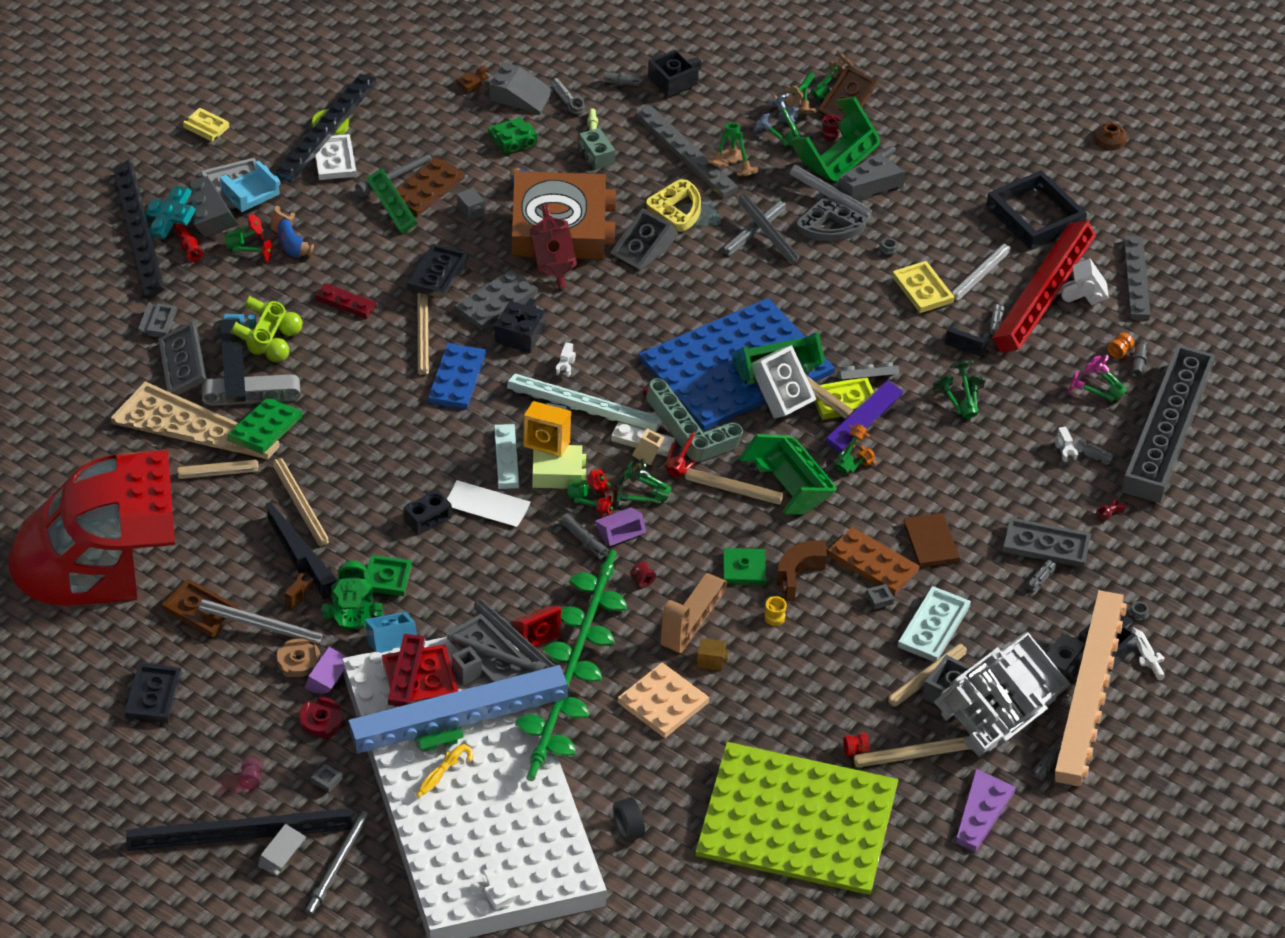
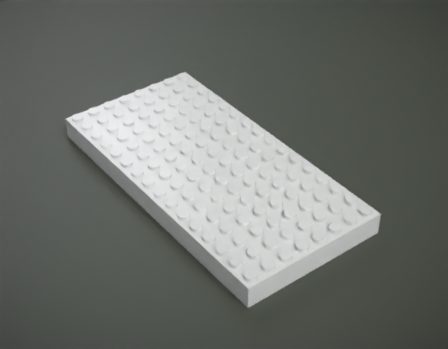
[342,637,607,938]

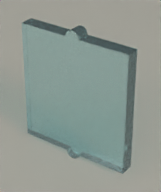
[681,200,721,229]

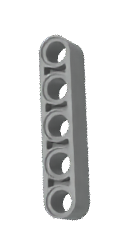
[202,374,301,406]

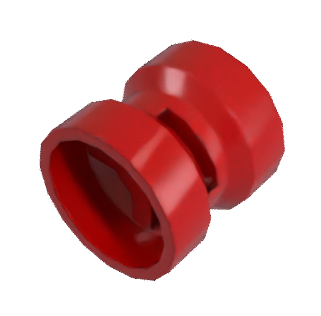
[843,732,870,757]

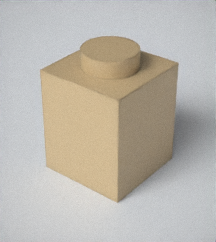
[632,428,665,465]

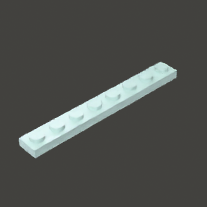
[507,374,663,432]

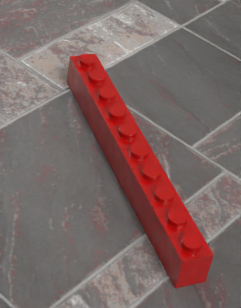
[992,220,1096,353]

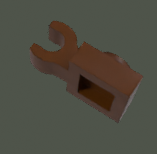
[456,65,489,93]
[284,573,313,610]

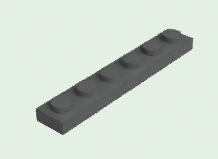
[1123,235,1150,320]

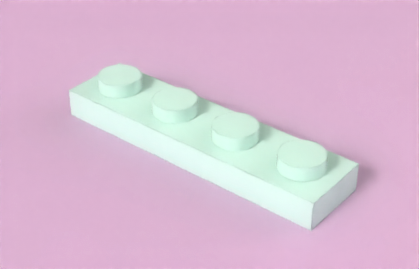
[494,424,519,489]

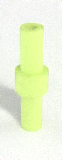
[587,109,598,131]

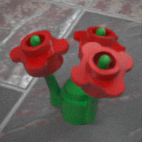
[568,468,614,518]

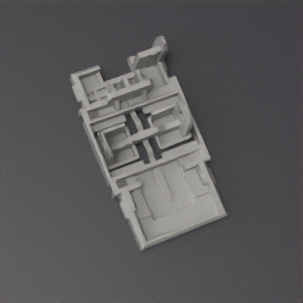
[934,631,1071,757]

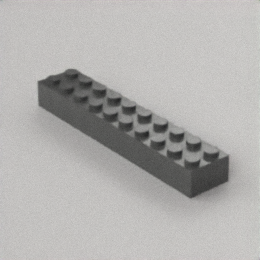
[1122,344,1215,504]

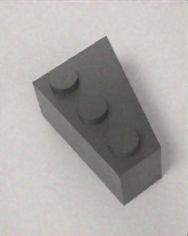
[838,153,905,201]

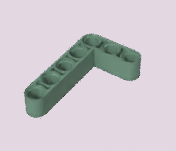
[646,378,743,462]

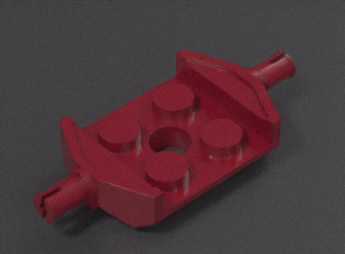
[530,204,577,290]

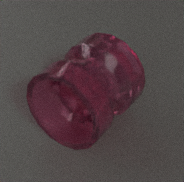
[239,758,264,789]

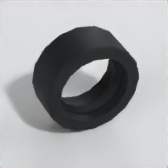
[613,797,645,842]

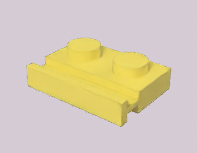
[183,108,229,142]

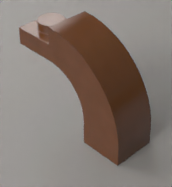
[777,540,827,601]

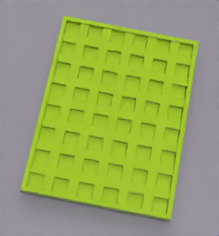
[696,742,898,895]

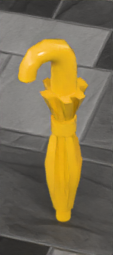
[416,744,473,798]

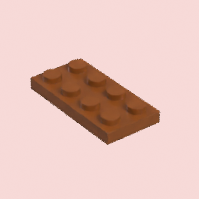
[828,527,919,595]

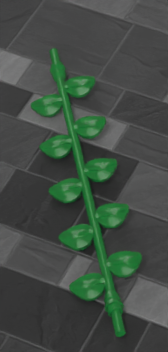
[515,550,627,781]

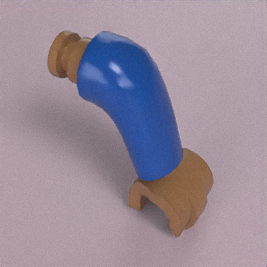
[270,206,314,258]

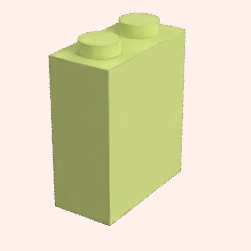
[532,445,586,489]

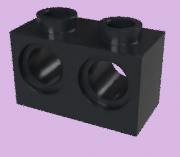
[403,489,452,535]

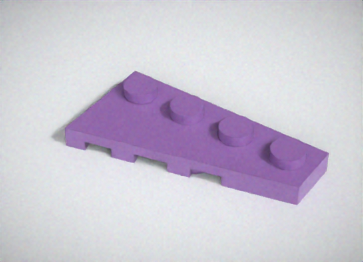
[956,769,1016,852]

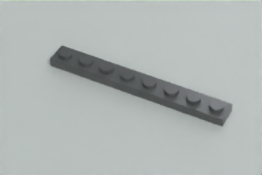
[635,105,738,199]

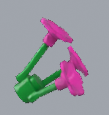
[1067,354,1127,402]

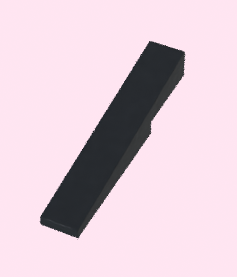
[266,502,337,599]

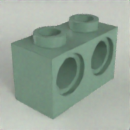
[578,128,615,170]

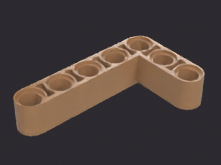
[661,573,727,653]

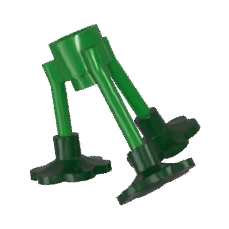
[932,360,986,419]
[612,459,671,510]

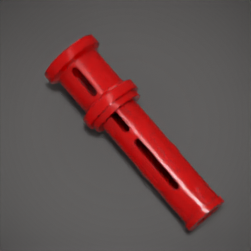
[173,223,203,262]

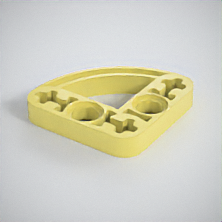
[646,179,701,232]

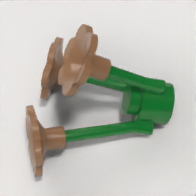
[811,50,854,101]
[707,123,758,176]

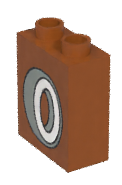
[512,171,616,259]

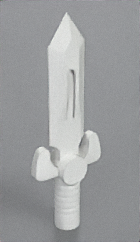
[1132,627,1165,680]

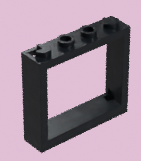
[986,170,1087,250]

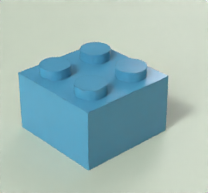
[365,612,417,653]

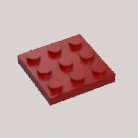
[382,644,458,708]

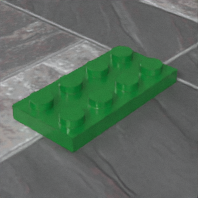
[227,398,302,455]

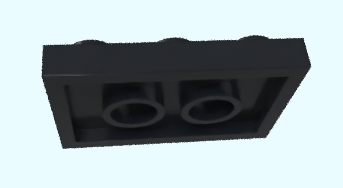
[125,663,182,723]

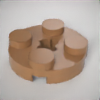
[277,639,320,677]

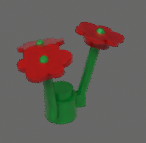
[225,213,273,262]

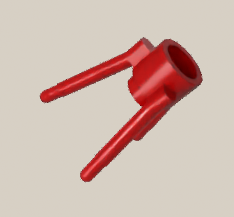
[664,433,696,477]

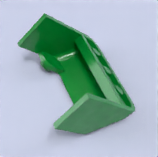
[790,97,880,182]
[731,332,825,385]
[739,434,837,514]

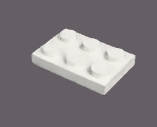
[315,134,356,180]

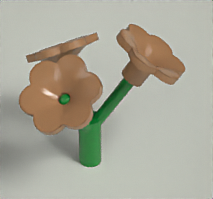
[771,72,816,114]

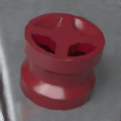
[630,561,656,588]

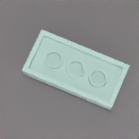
[898,586,971,662]

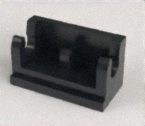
[945,322,990,357]

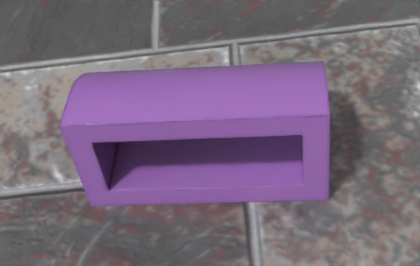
[595,507,646,546]
[305,647,347,694]

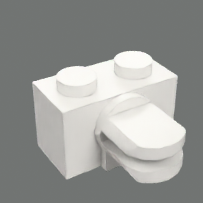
[1061,259,1109,305]

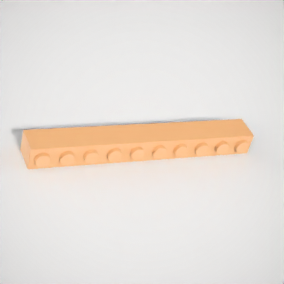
[1055,590,1127,787]

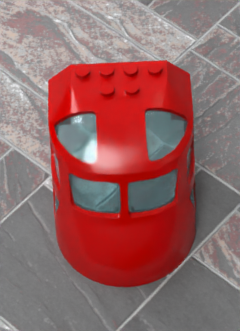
[8,450,175,606]

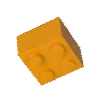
[523,401,571,457]

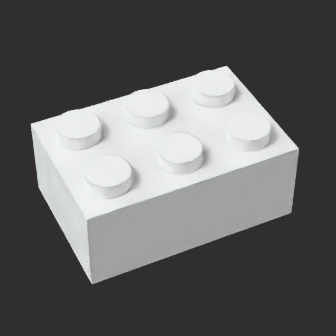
[751,345,816,419]

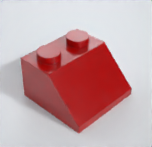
[511,606,561,647]

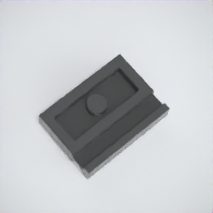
[138,302,177,337]

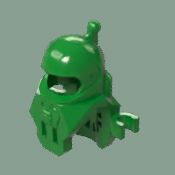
[322,560,383,629]

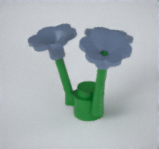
[754,93,802,148]

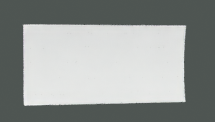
[447,480,531,527]

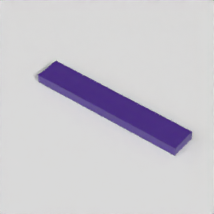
[825,381,904,454]

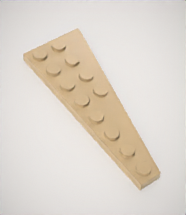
[111,382,279,459]

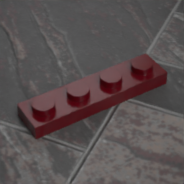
[388,634,425,707]

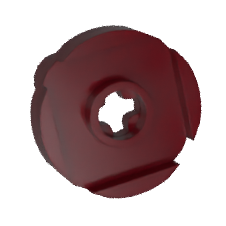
[300,697,343,739]

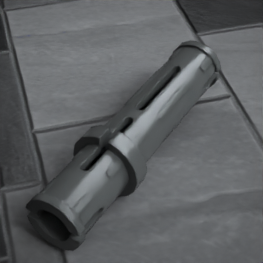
[560,513,609,559]

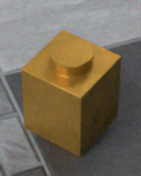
[697,638,729,671]

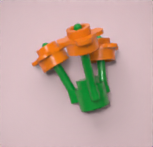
[834,424,876,474]

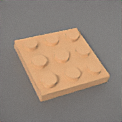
[618,663,709,738]

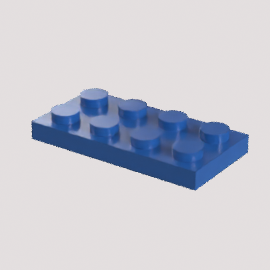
[428,343,486,409]

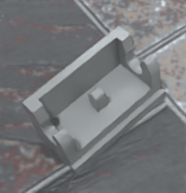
[258,824,306,876]

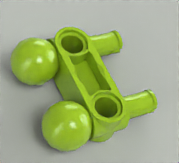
[230,296,303,363]

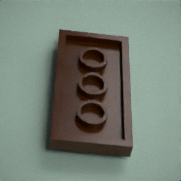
[396,157,465,217]

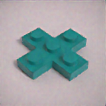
[145,185,196,239]

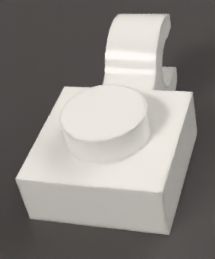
[556,342,576,377]
[1055,427,1078,462]
[482,867,516,910]

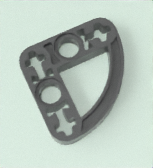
[797,198,867,242]

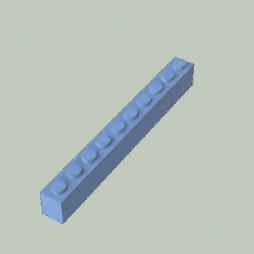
[349,665,568,753]

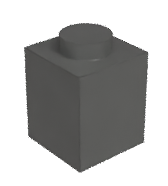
[457,188,485,221]
[452,646,482,686]

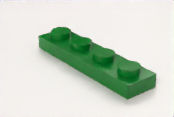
[366,168,418,234]

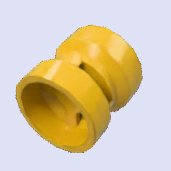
[764,596,787,626]

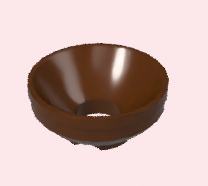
[1094,122,1127,150]

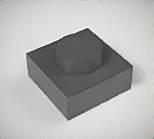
[866,584,894,609]
[311,764,342,793]

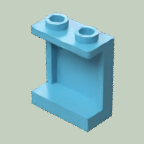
[220,160,280,212]

